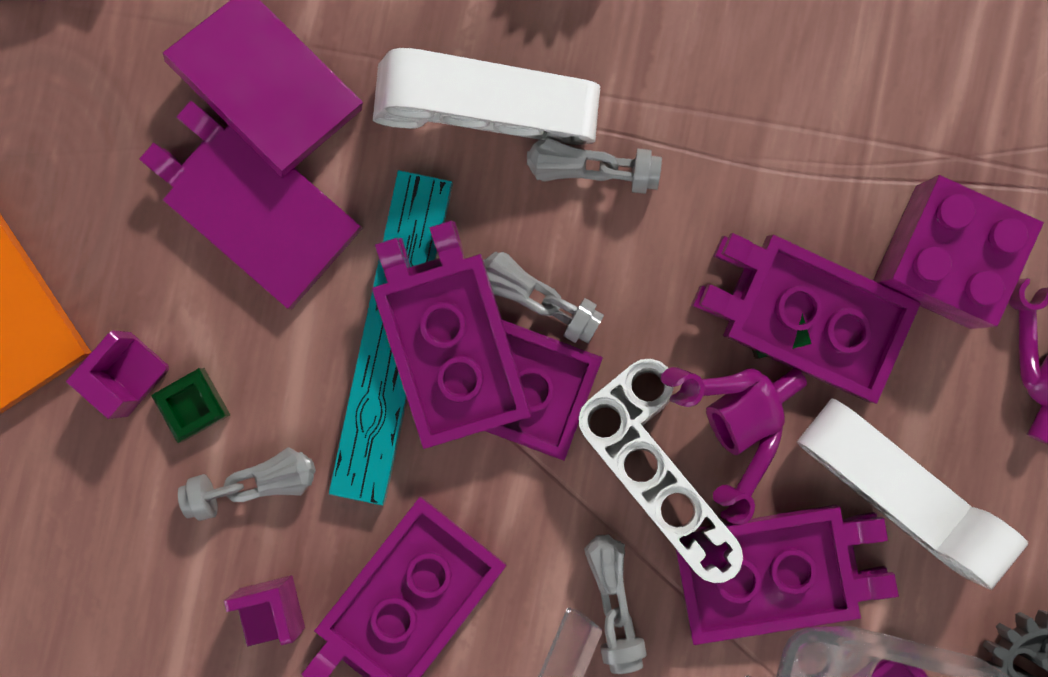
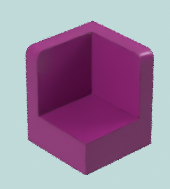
[66,330,169,419]
[224,575,305,647]

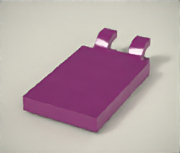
[139,101,363,310]
[372,221,531,449]
[691,233,921,404]
[301,496,507,677]
[675,505,899,645]

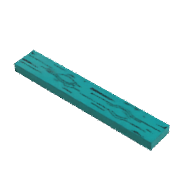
[329,170,453,506]

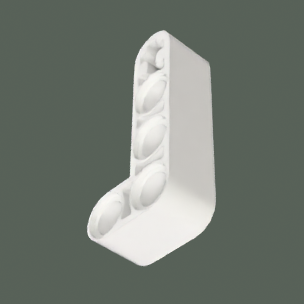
[373,48,600,145]
[579,359,743,583]
[797,398,1028,590]

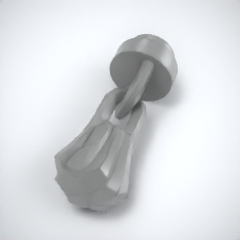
[527,138,662,194]
[483,252,604,344]
[178,447,316,521]
[584,534,647,674]

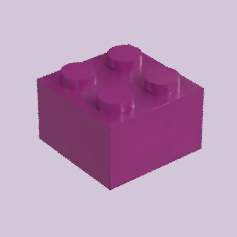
[873,175,1044,329]

